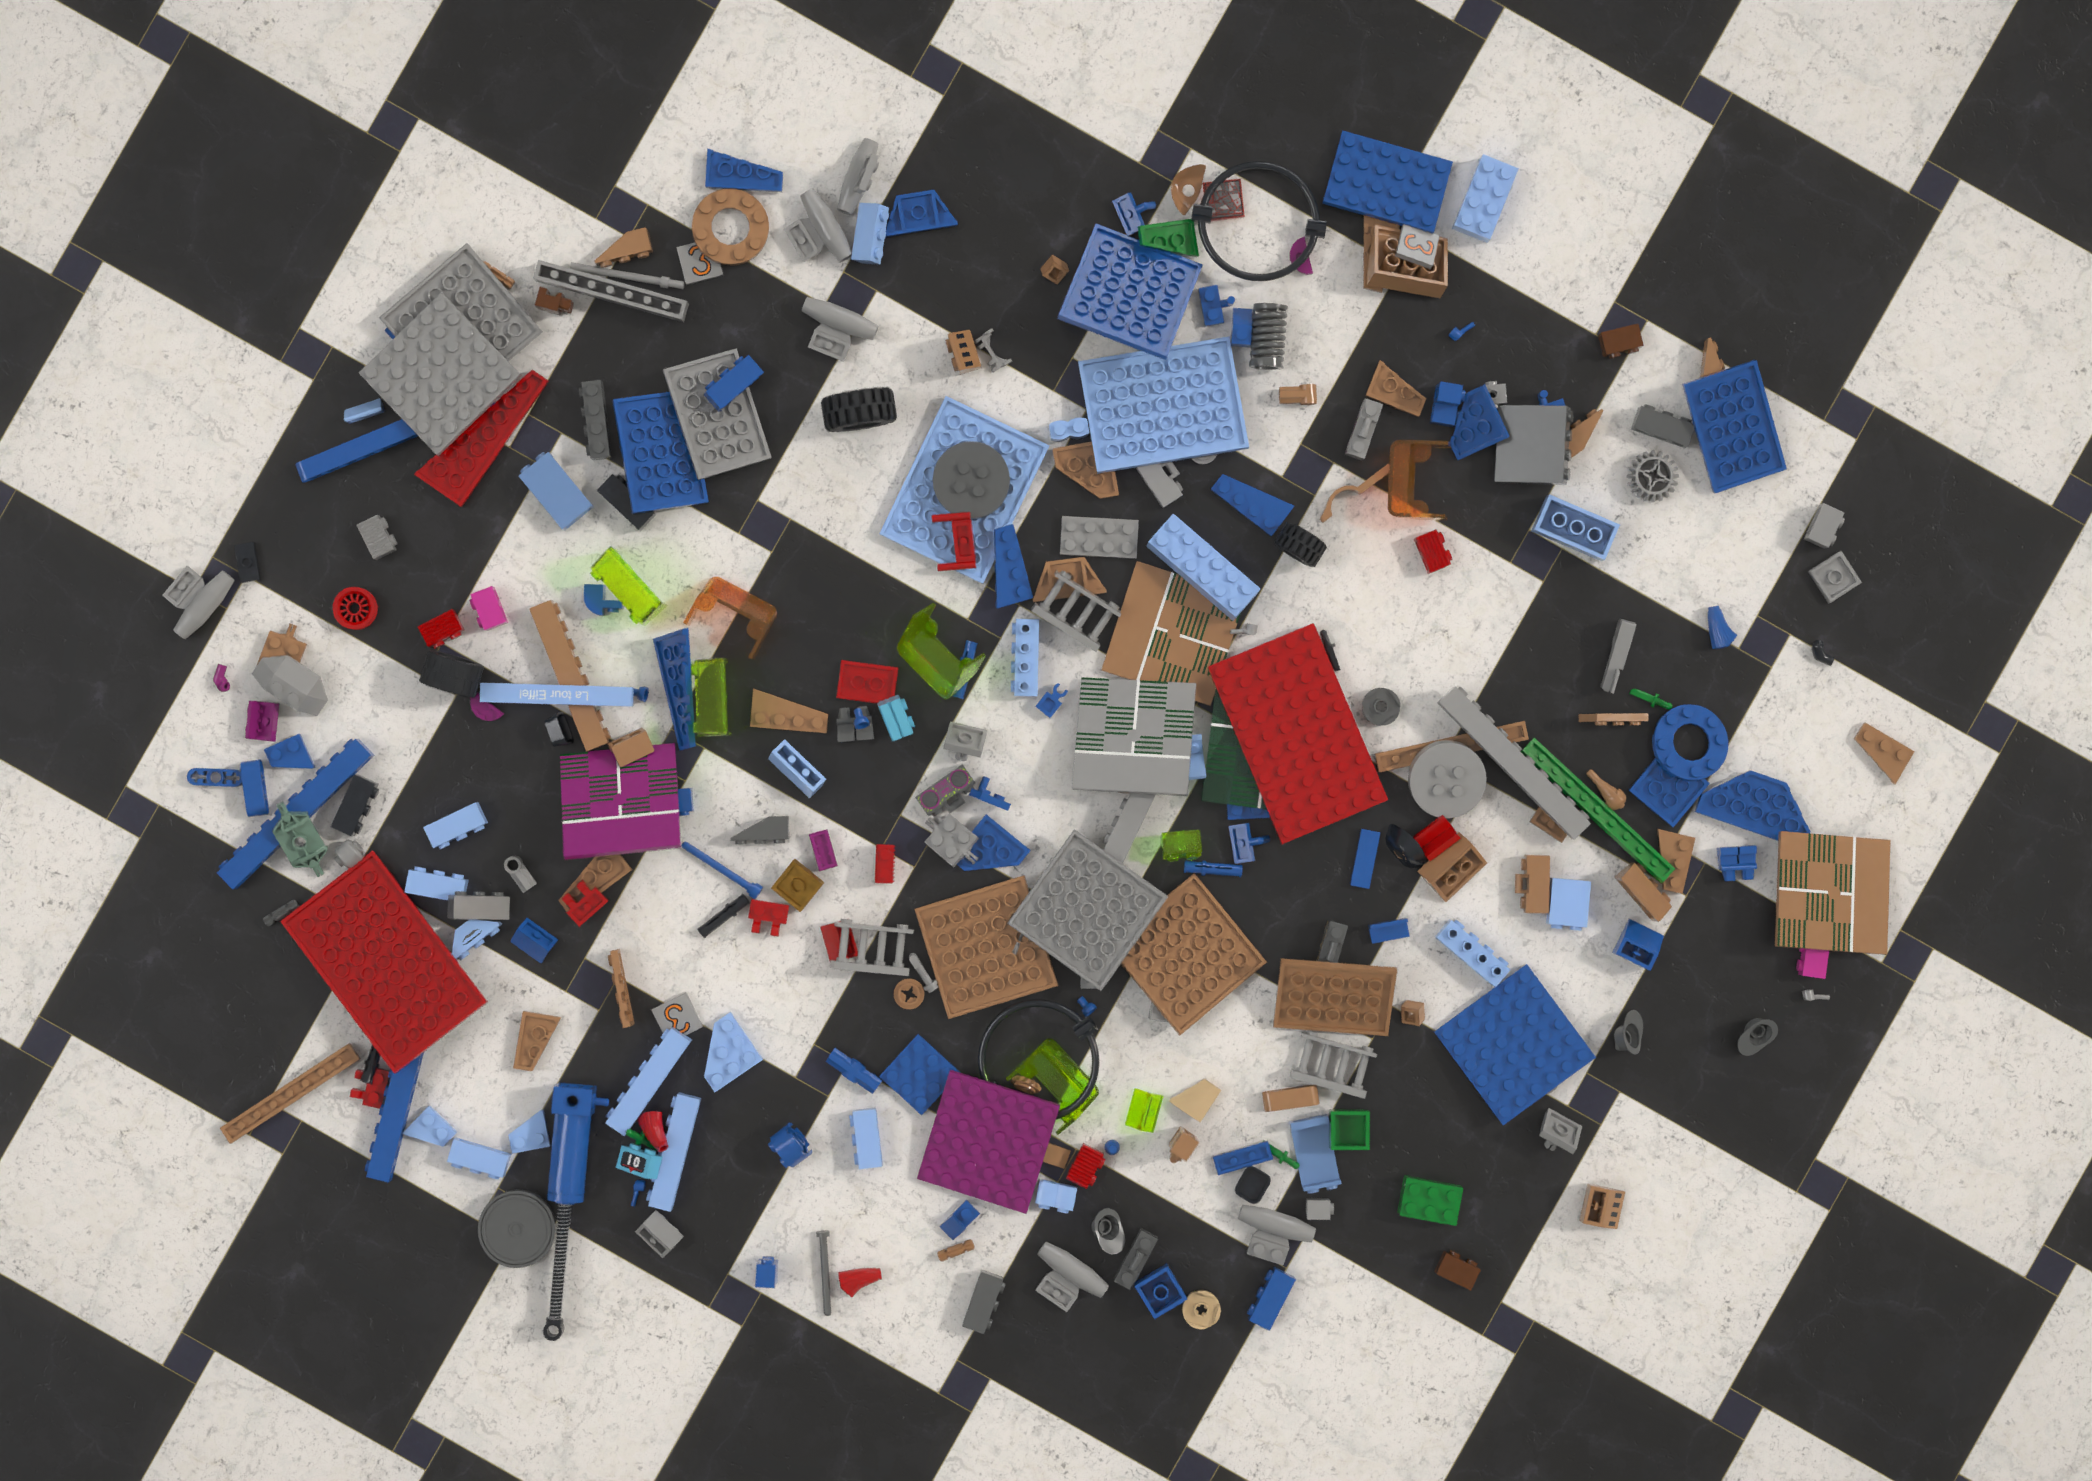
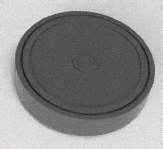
[933,441,1010,519]
[478,1189,557,1268]

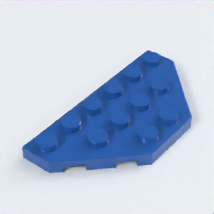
[1695,770,1811,841]

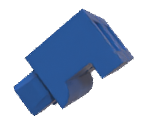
[1717,845,1757,881]

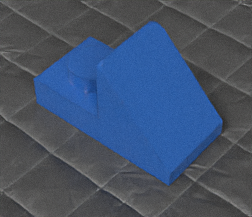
[939,1199,980,1240]

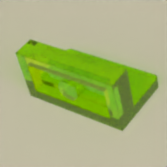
[1125,1088,1163,1133]

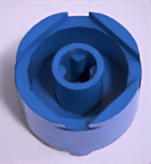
[768,1123,812,1168]

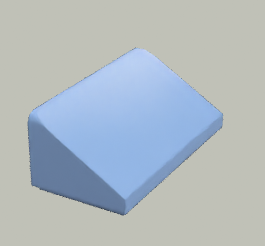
[344,399,385,424]

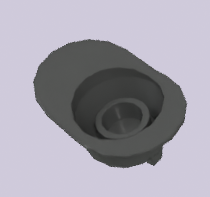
[1614,1010,1643,1055]
[1737,1018,1778,1056]
[1091,1208,1125,1255]

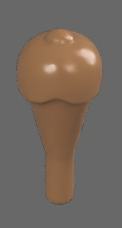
[1586,769,1626,810]

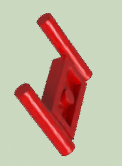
[932,512,976,572]

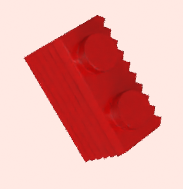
[1414,529,1453,574]
[418,609,464,649]
[875,844,896,883]
[1066,1143,1106,1189]

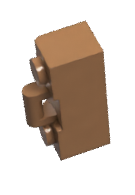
[1515,855,1550,913]
[1169,1126,1199,1163]

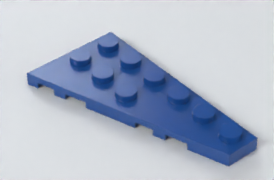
[653,628,696,751]

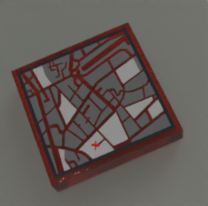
[1202,179,1245,221]

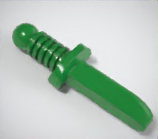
[1629,689,1672,710]
[625,1129,658,1151]
[1263,1140,1300,1169]

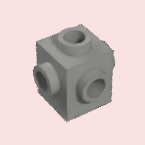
[1485,381,1507,409]

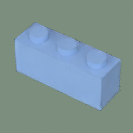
[851,203,889,264]
[768,739,826,798]
[423,802,488,849]
[405,866,468,900]
[849,1107,883,1169]
[447,1137,511,1180]

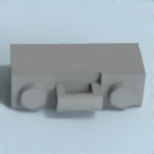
[1344,398,1383,461]
[1135,461,1183,508]

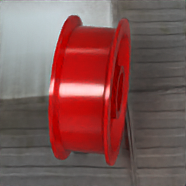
[333,587,378,630]

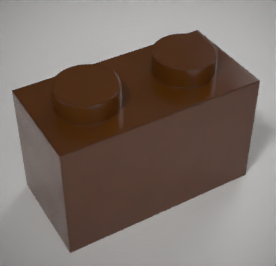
[1598,324,1644,359]
[1434,1250,1481,1290]

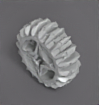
[1627,450,1679,502]

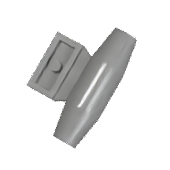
[837,138,879,215]
[784,189,852,262]
[802,297,878,362]
[162,566,235,639]
[1238,1205,1316,1265]
[1035,1242,1109,1312]

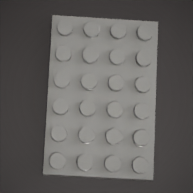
[663,348,772,480]

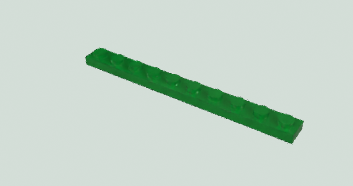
[1521,738,1675,883]

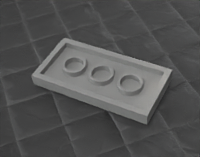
[1060,516,1139,559]

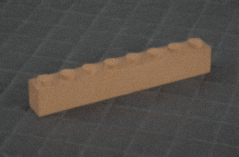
[529,600,611,752]

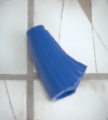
[1708,606,1737,649]

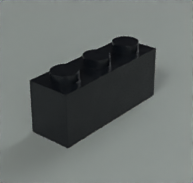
[597,474,656,531]
[331,774,379,836]

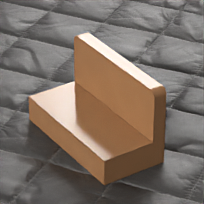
[607,727,654,767]

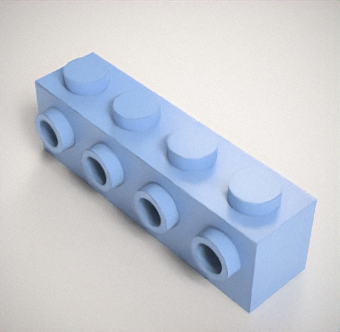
[1011,619,1039,697]
[1435,919,1510,987]

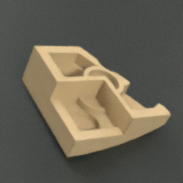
[1169,1079,1221,1122]

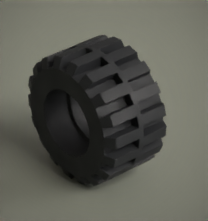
[1274,522,1327,567]

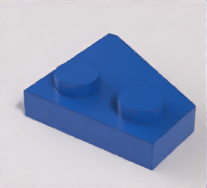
[264,734,315,769]

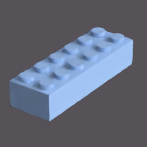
[1146,514,1260,621]

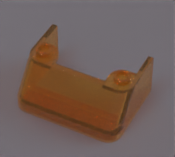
[1387,440,1451,521]
[683,577,777,660]

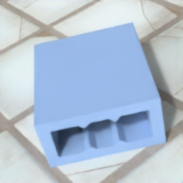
[1546,878,1591,931]

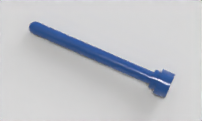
[682,842,763,900]

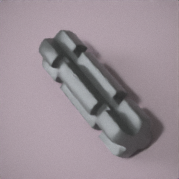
[263,900,299,926]

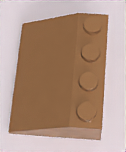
[1367,225,1448,298]

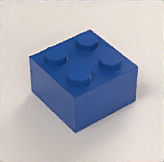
[1134,1263,1187,1319]

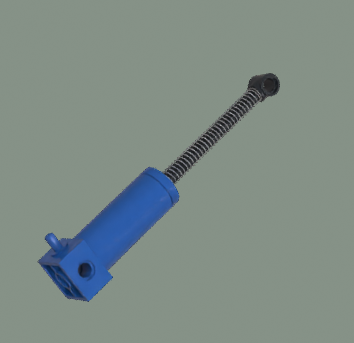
[543,1083,609,1341]

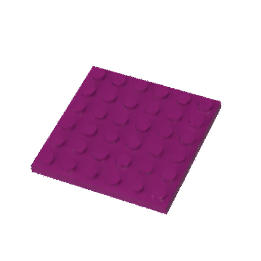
[917,1070,1060,1214]

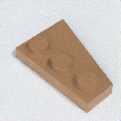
[1854,722,1915,784]

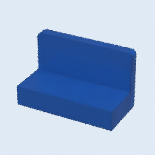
[511,918,558,963]
[1368,918,1410,944]

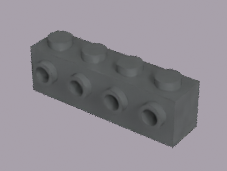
[579,380,612,461]

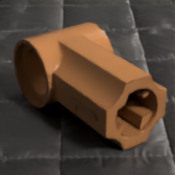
[1279,384,1317,405]

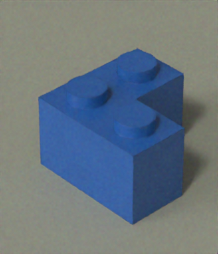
[1430,381,1466,427]

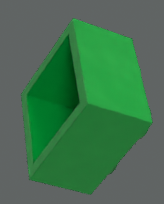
[1329,1109,1370,1150]

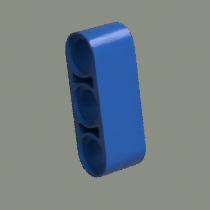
[240,759,269,817]

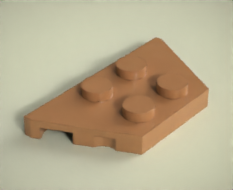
[1033,557,1107,602]

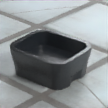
[545,712,574,747]
[1235,1166,1271,1204]

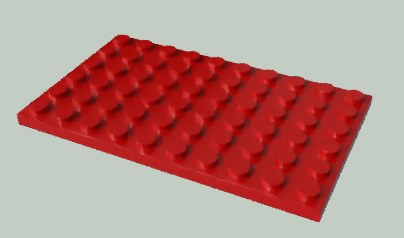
[1207,623,1388,844]
[280,850,488,1074]

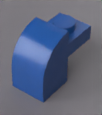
[584,584,624,616]

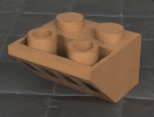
[945,330,982,375]
[1579,1183,1625,1229]

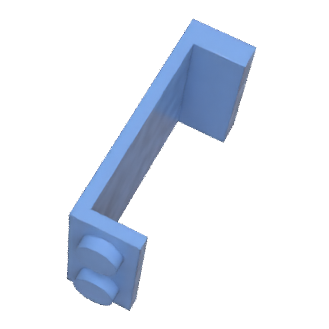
[519,452,594,531]
[1289,1114,1342,1194]

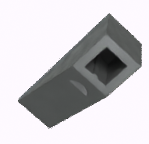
[730,816,790,844]

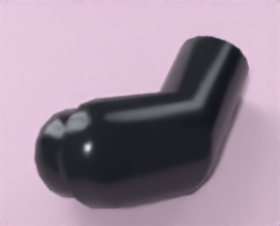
[1811,640,1834,666]

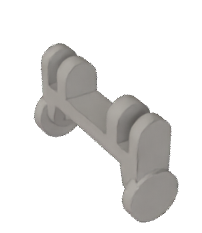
[974,328,1012,372]

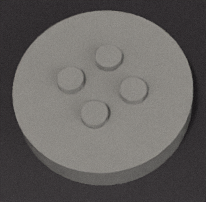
[1408,740,1486,818]

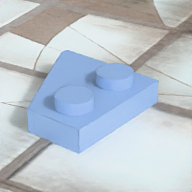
[403,1106,457,1147]
[508,1109,551,1154]

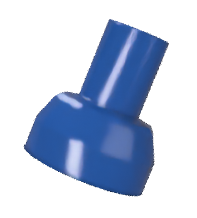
[633,686,649,702]
[854,708,870,729]
[1077,996,1097,1017]
[1104,1140,1120,1155]

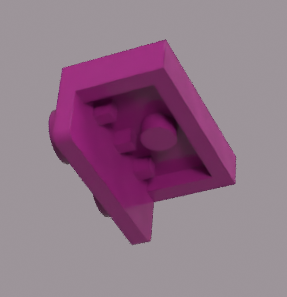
[245,700,280,742]

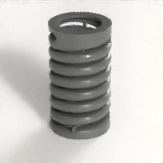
[1249,303,1288,370]

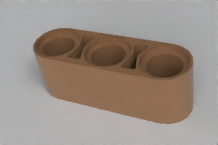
[1262,1085,1320,1112]

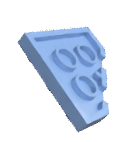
[704,1012,763,1092]

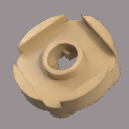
[1182,1290,1221,1329]

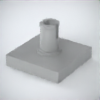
[943,721,987,761]
[1539,1108,1582,1154]

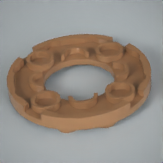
[692,188,769,266]

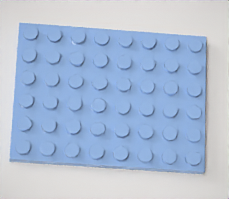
[1078,337,1249,474]
[879,396,1050,584]

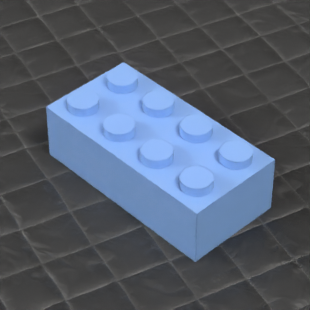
[1452,154,1519,243]
[1531,494,1620,561]

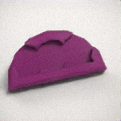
[1289,236,1313,275]
[470,692,504,721]

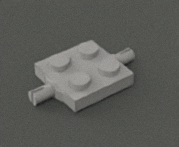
[924,813,979,868]

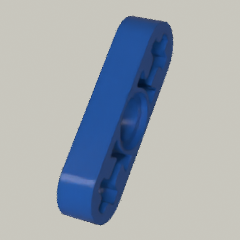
[187,768,242,787]

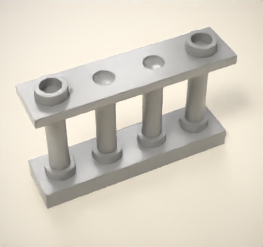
[1031,570,1121,652]
[830,919,914,976]
[1289,1030,1377,1099]

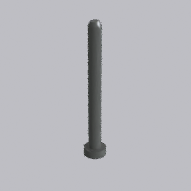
[816,1230,831,1316]

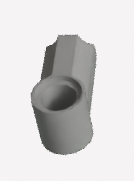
[504,856,537,893]

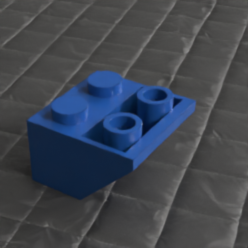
[1612,919,1664,971]

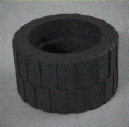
[419,650,484,698]

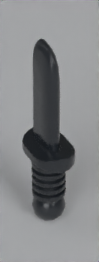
[1320,630,1341,671]

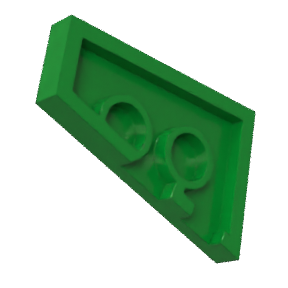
[1137,219,1199,257]

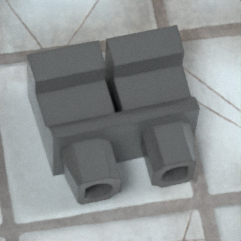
[837,706,875,742]

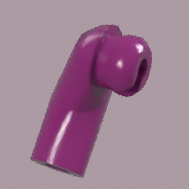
[213,664,230,692]

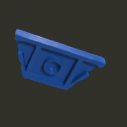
[886,190,958,237]

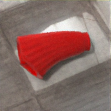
[637,1111,669,1152]
[838,1268,882,1297]

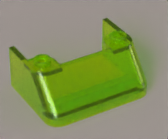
[590,546,668,626]
[897,603,986,699]
[691,658,731,737]
[1005,1038,1099,1135]

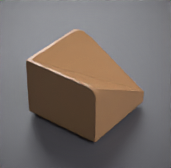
[1041,255,1069,285]
[1401,1000,1425,1026]

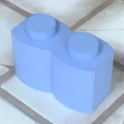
[1049,418,1089,442]
[1035,1179,1077,1213]

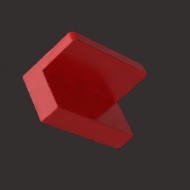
[1413,815,1461,861]
[820,921,858,960]

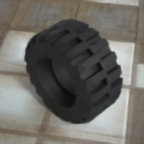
[821,387,897,432]

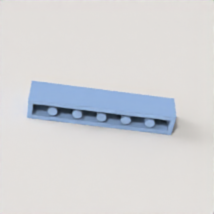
[606,1027,692,1136]
[646,1092,701,1212]

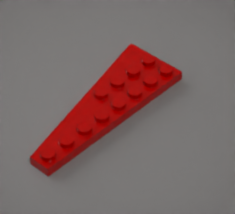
[414,369,549,507]

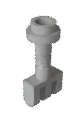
[909,953,938,993]

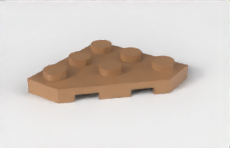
[1052,442,1119,499]

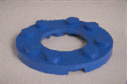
[1652,704,1728,781]

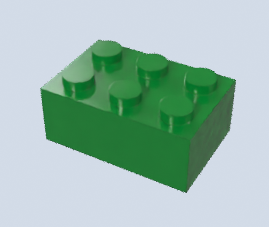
[1397,1175,1463,1226]

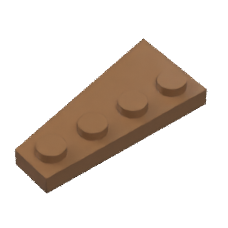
[608,949,635,1028]

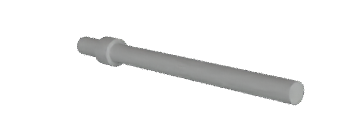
[570,262,685,289]

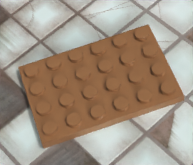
[1273,959,1397,1036]

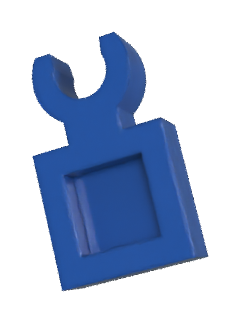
[1035,683,1068,718]

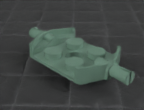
[272,801,328,877]

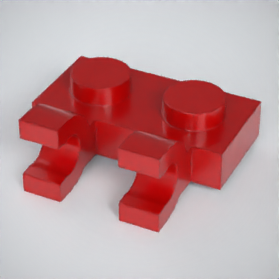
[562,879,608,927]
[748,899,790,937]
[349,1068,389,1109]

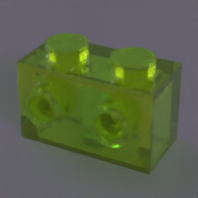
[1160,830,1202,862]

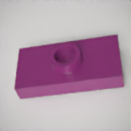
[809,829,838,871]

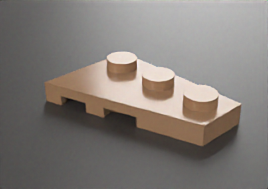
[1365,360,1426,417]
[1579,713,1648,725]
[1657,829,1695,894]
[513,1011,562,1071]

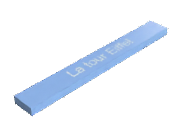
[480,683,634,706]

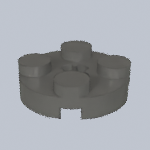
[1362,688,1400,726]

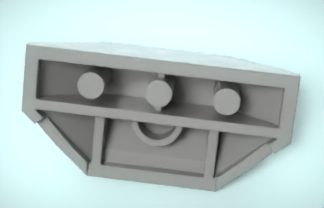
[252,655,328,716]

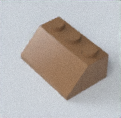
[1417,832,1487,902]
[1614,862,1672,922]

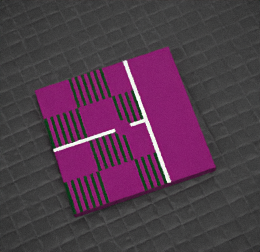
[560,743,681,860]

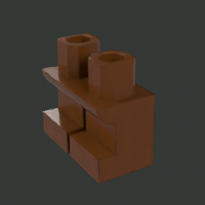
[535,287,574,315]

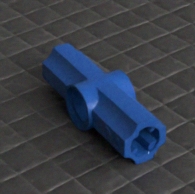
[826,1048,882,1094]

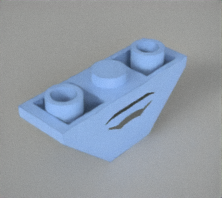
[452,919,502,961]

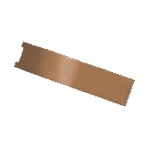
[1320,464,1393,523]

